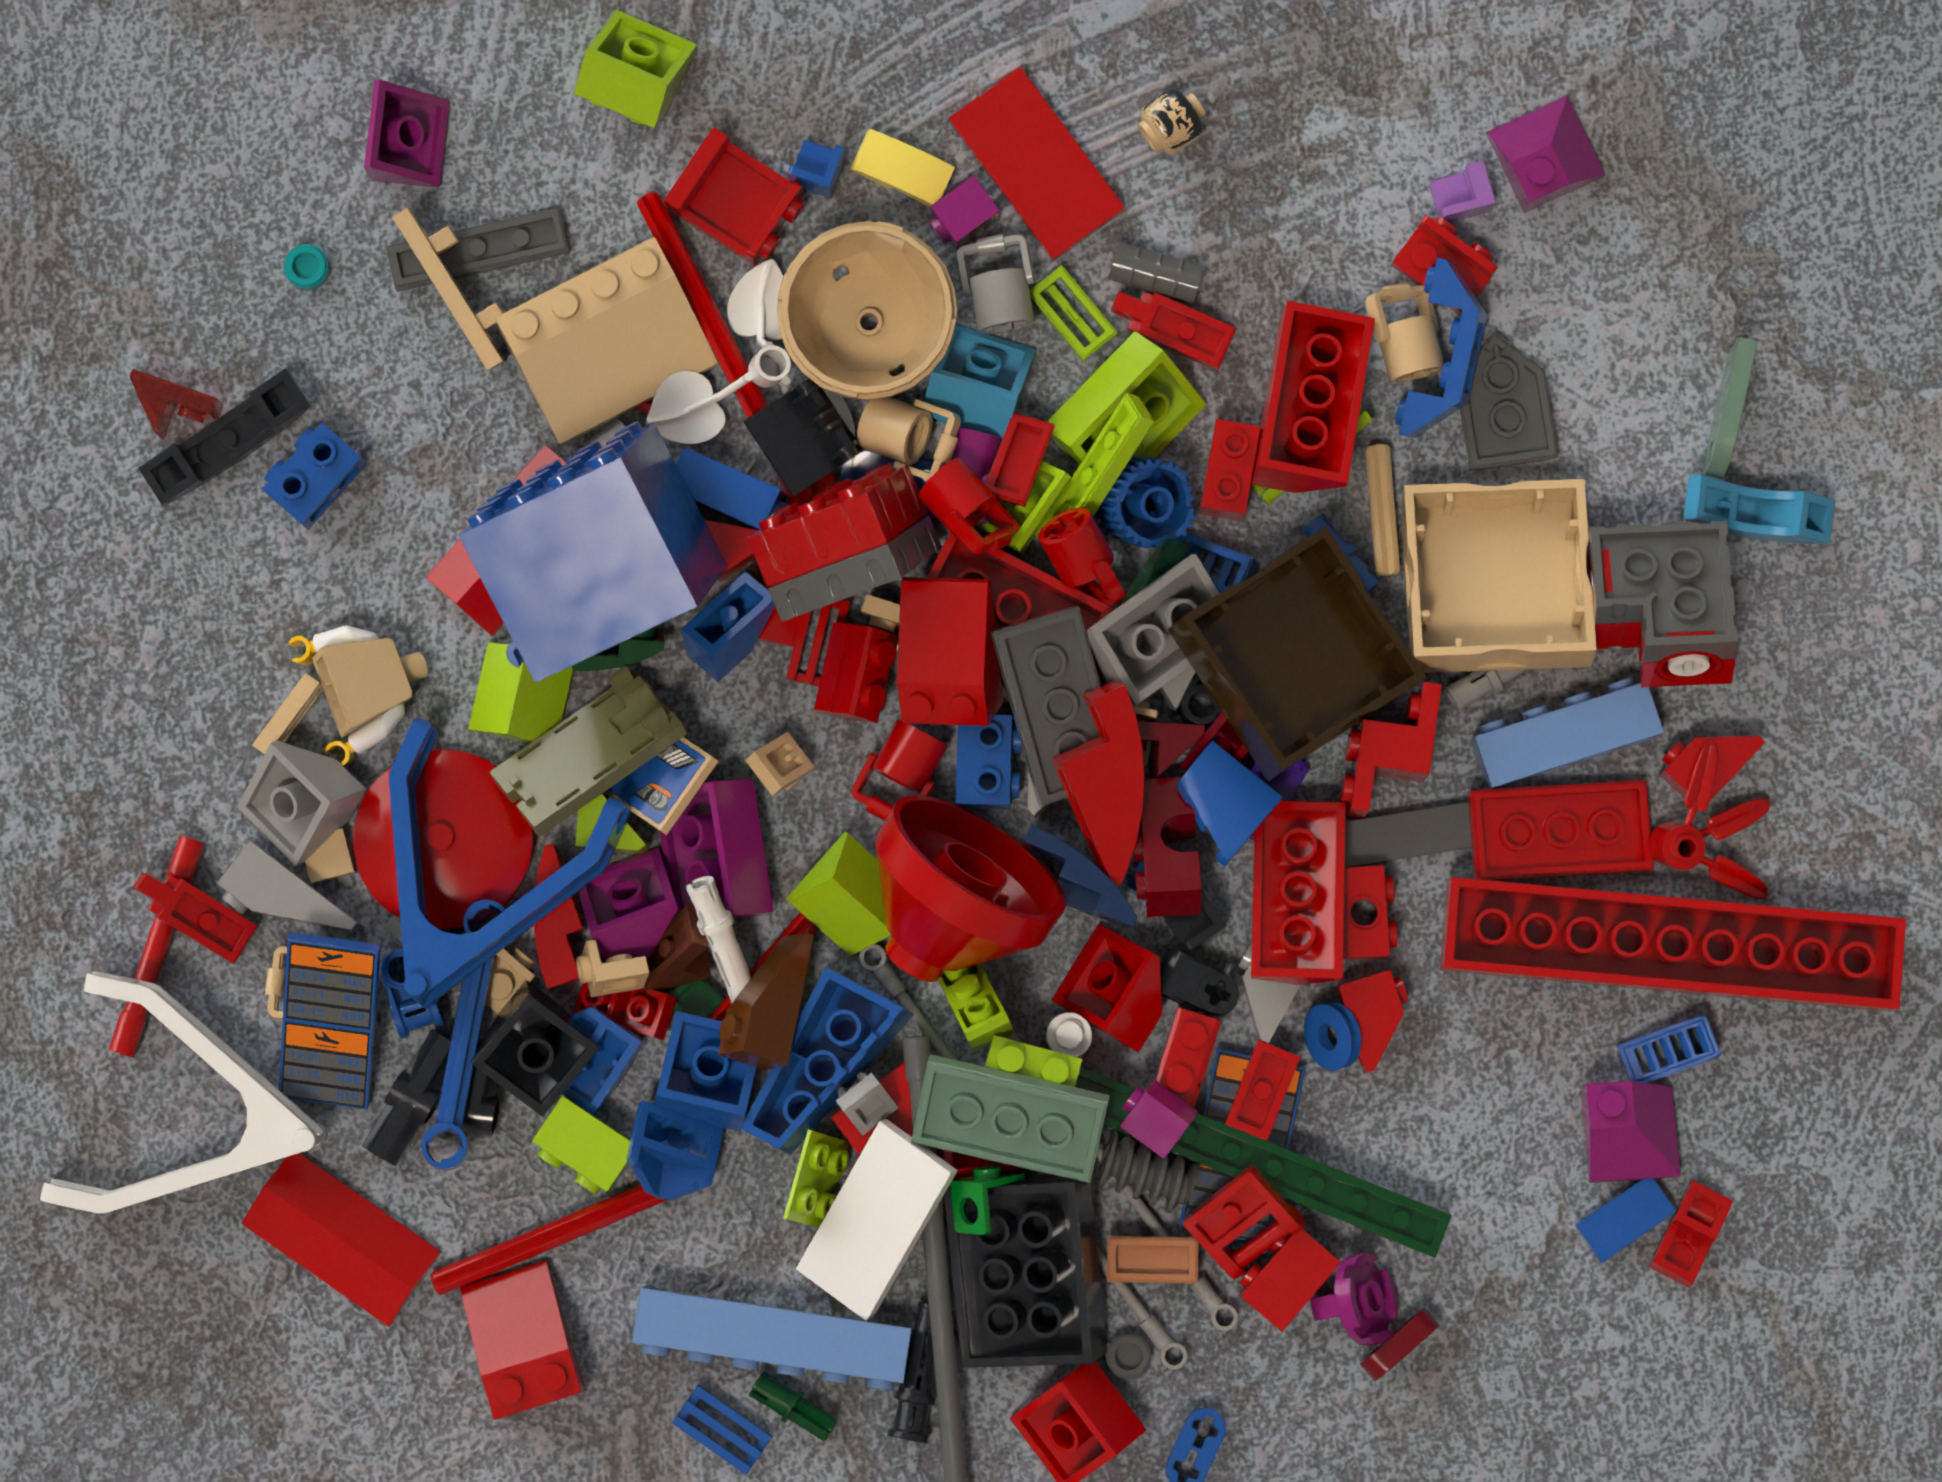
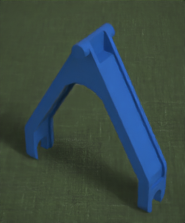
[389,718,631,1008]

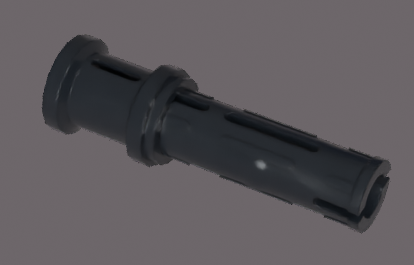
[887,1302,936,1444]

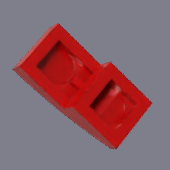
[1649,1180,1733,1288]

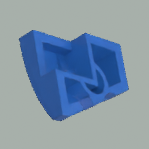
[1176,741,1283,867]

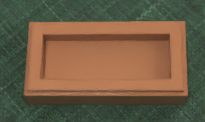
[1106,1236,1198,1284]

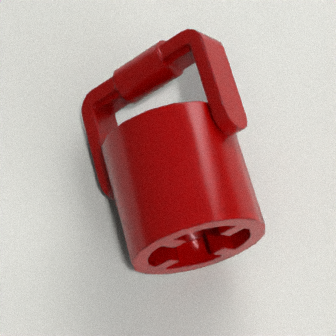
[918,458,1020,555]
[1038,507,1126,606]
[851,720,948,821]

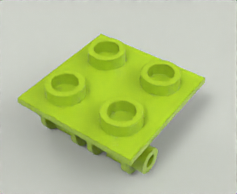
[783,1130,849,1227]

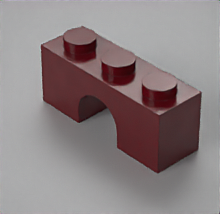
[1133,777,1201,917]

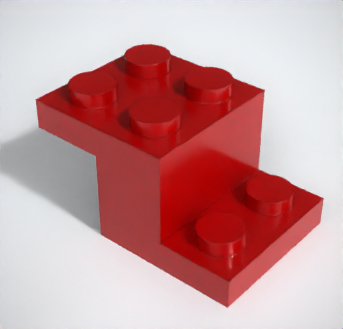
[1339,682,1442,819]

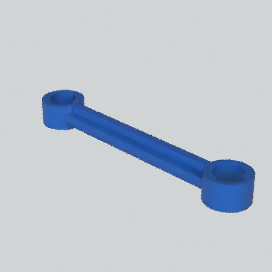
[421,900,505,1171]

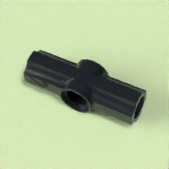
[362,1029,451,1166]

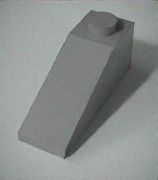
[217,841,363,932]

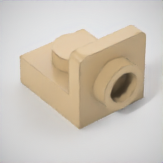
[861,594,900,654]
[745,732,815,796]
[576,940,649,997]
[486,947,539,1014]

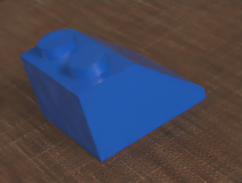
[654,1011,756,1132]

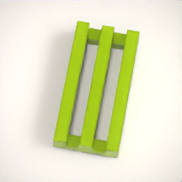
[1029,265,1118,363]

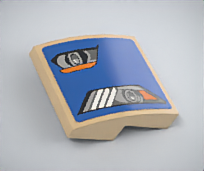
[603,737,719,835]

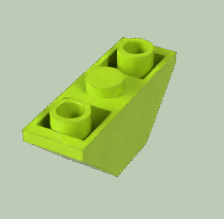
[938,964,1014,1053]

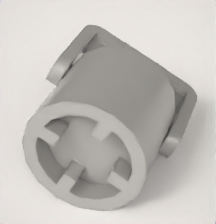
[957,233,1035,334]

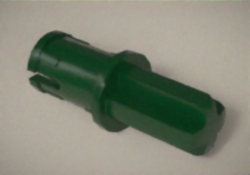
[749,1371,837,1440]

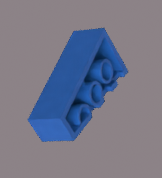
[740,967,914,1155]

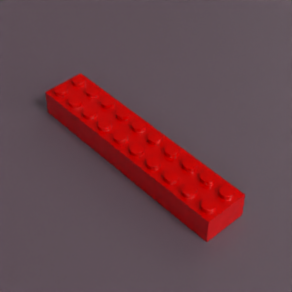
[1439,877,1906,1012]

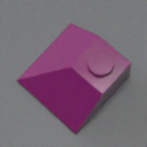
[1486,96,1605,213]
[578,847,679,963]
[1581,1081,1681,1183]

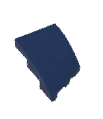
[1024,825,1137,928]

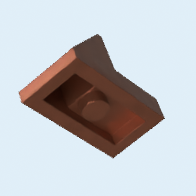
[642,905,711,991]

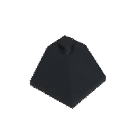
[471,980,600,1117]

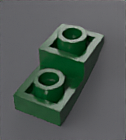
[572,627,665,671]

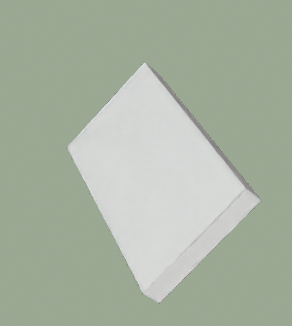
[796,1119,958,1321]

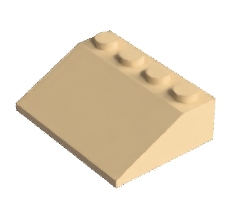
[495,237,718,446]

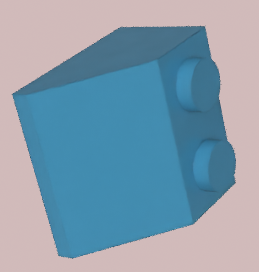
[924,324,1036,439]

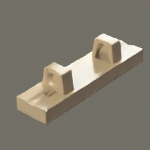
[392,208,505,371]

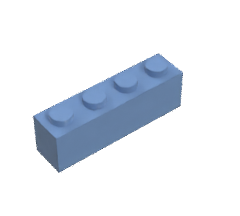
[1471,678,1664,789]

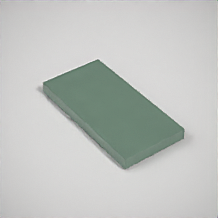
[911,1054,1110,1183]

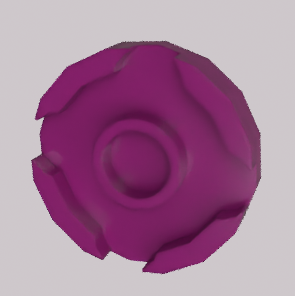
[1310,1253,1398,1346]

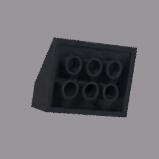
[944,1174,1107,1368]

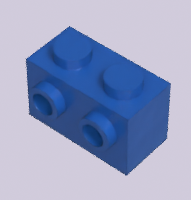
[262,423,367,530]
[955,715,1021,809]

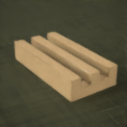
[252,673,324,755]

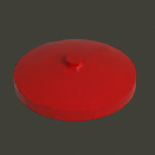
[353,749,534,930]

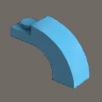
[1683,475,1835,544]

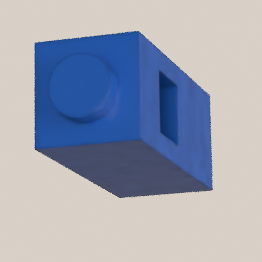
[676,447,789,530]

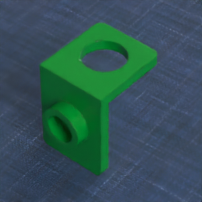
[951,1165,1025,1235]

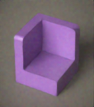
[1429,160,1496,223]

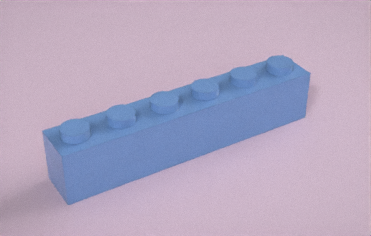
[632,1288,912,1390]

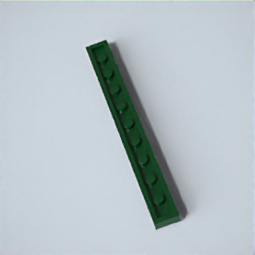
[1075,1067,1452,1258]

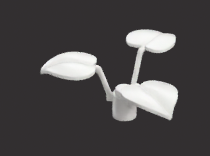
[646,259,855,445]

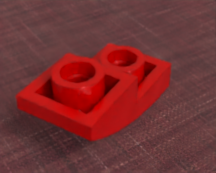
[573,983,677,1040]

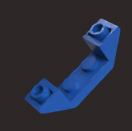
[1395,258,1487,438]

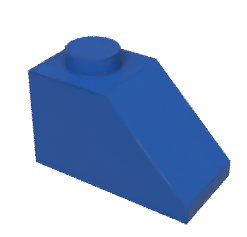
[681,571,775,682]

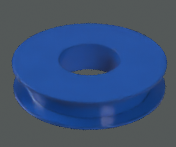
[1304,1001,1361,1071]

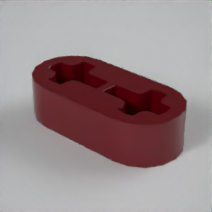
[1360,1307,1439,1382]

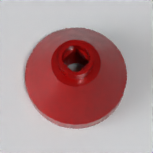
[875,795,1066,982]

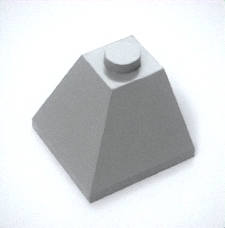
[237,741,366,866]

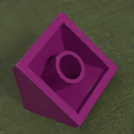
[364,79,450,187]

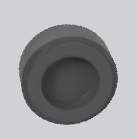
[1106,1333,1151,1379]

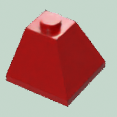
[1051,924,1162,1053]

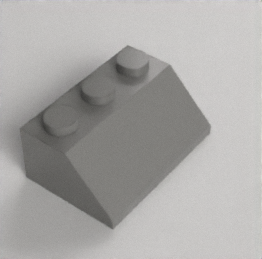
[1087,554,1219,705]

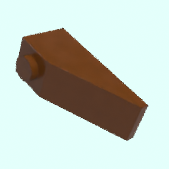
[718,933,814,1070]

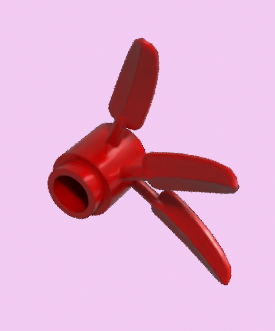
[1648,740,1770,899]

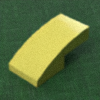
[850,129,955,207]

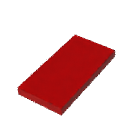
[948,67,1125,262]
[1467,780,1654,881]

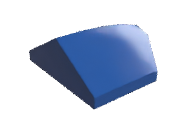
[562,1006,643,1116]
[627,1100,724,1201]

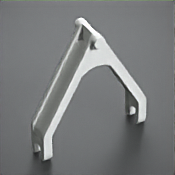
[40,971,326,1214]

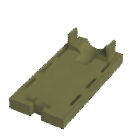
[489,665,687,837]

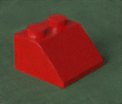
[1010,1362,1147,1482]

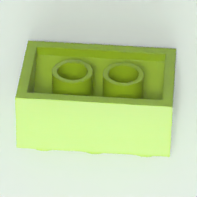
[1047,331,1207,467]

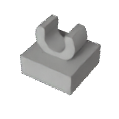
[836,1072,899,1136]

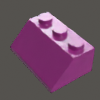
[659,779,774,921]

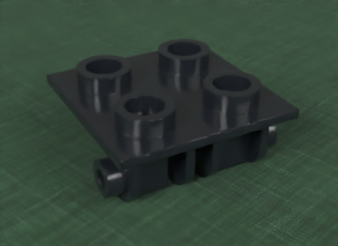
[743,378,863,497]

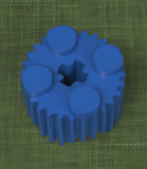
[1094,455,1196,549]

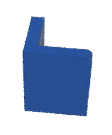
[787,140,846,199]

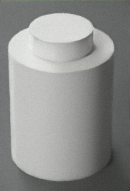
[1046,1013,1092,1058]

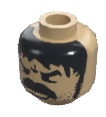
[1137,89,1206,155]

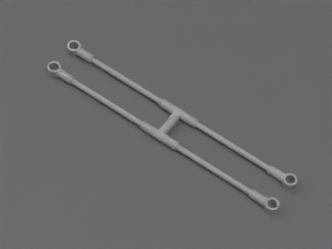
[859,944,1238,1370]

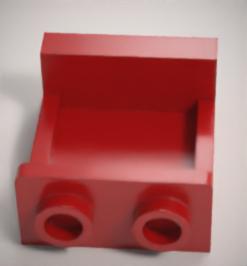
[664,127,806,266]

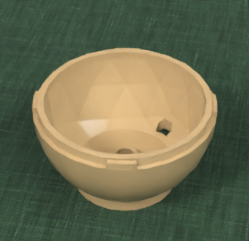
[777,221,957,401]

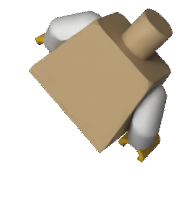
[289,625,428,767]

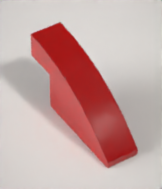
[1051,680,1144,886]

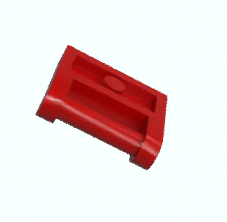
[1182,1165,1306,1279]

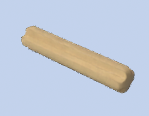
[1365,444,1400,576]

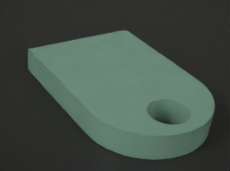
[1703,337,1758,479]

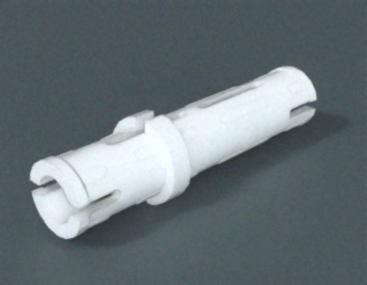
[686,876,751,1004]

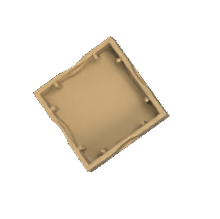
[1401,479,1597,673]

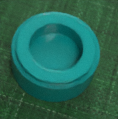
[284,244,330,291]

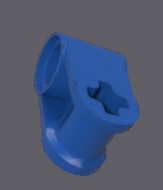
[380,949,445,1039]

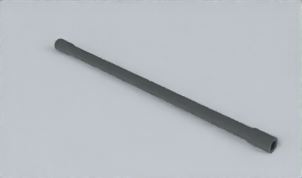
[902,1035,967,1482]

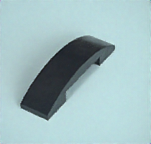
[138,368,311,506]

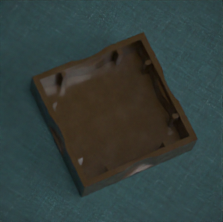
[1168,526,1427,781]

